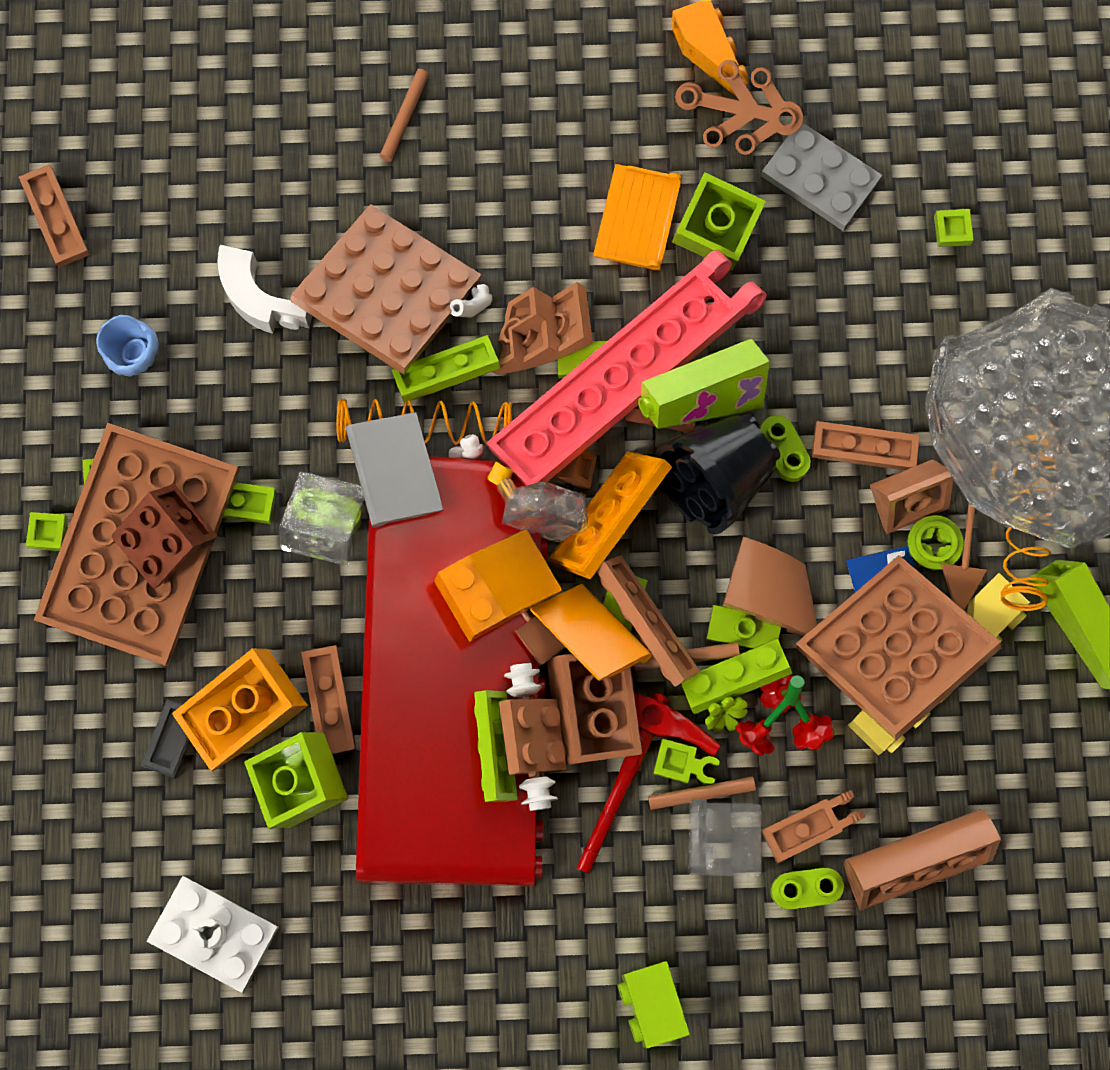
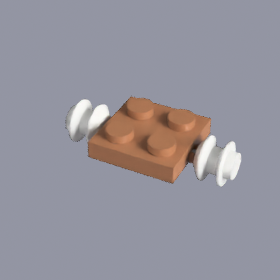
[499,663,567,811]

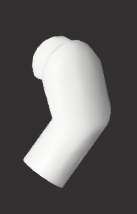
[450,284,492,318]
[448,434,483,460]

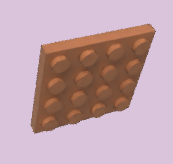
[291,204,482,375]
[796,555,1001,741]

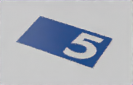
[846,546,916,592]

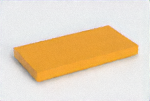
[549,451,672,579]

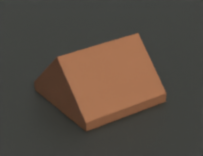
[870,459,954,534]

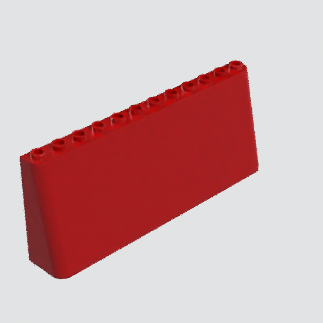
[356,456,549,887]

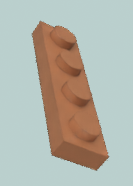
[596,555,700,687]

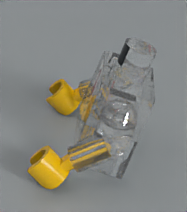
[487,461,589,542]

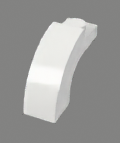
[218,245,312,333]

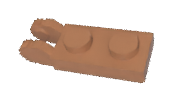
[761,790,865,863]

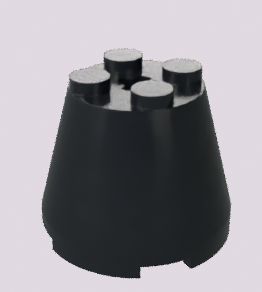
[655,414,781,534]

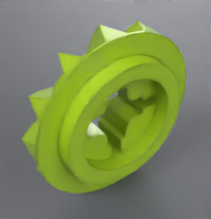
[907,515,964,571]

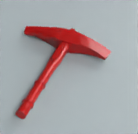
[576,693,722,874]

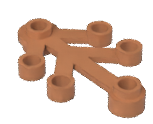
[675,60,803,155]

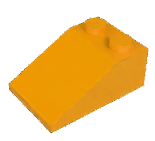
[434,529,562,642]
[172,648,308,771]

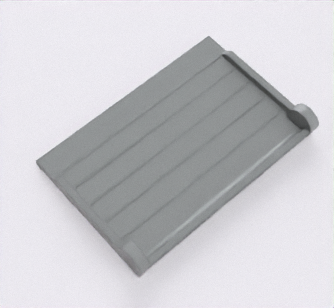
[346,412,443,528]

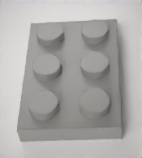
[761,123,882,231]

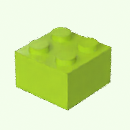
[672,172,766,270]
[244,732,348,829]
[617,961,690,1049]

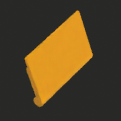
[593,164,682,270]
[530,584,652,681]

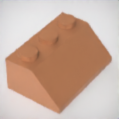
[546,654,642,765]

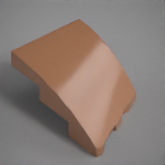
[492,282,593,375]
[722,537,817,637]

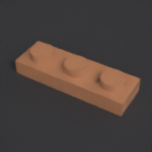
[19,164,90,268]
[811,421,920,470]
[301,645,356,755]

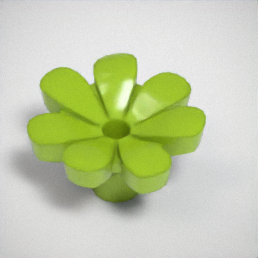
[705,697,748,734]

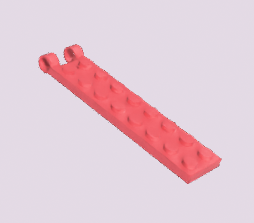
[487,250,767,494]

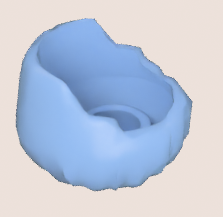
[96,315,159,376]

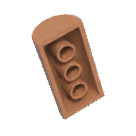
[844,809,1001,911]

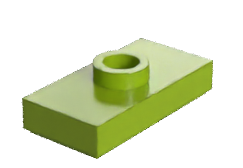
[706,605,781,650]

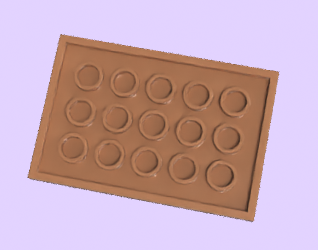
[34,423,240,666]

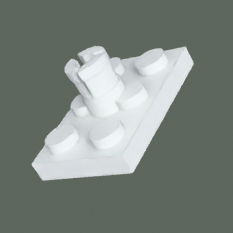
[147,876,279,993]

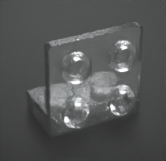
[279,472,364,566]
[688,799,761,877]

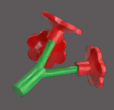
[735,675,835,756]

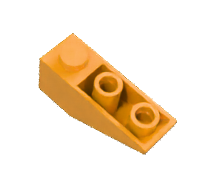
[671,0,749,98]

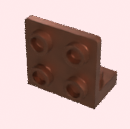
[112,484,218,588]

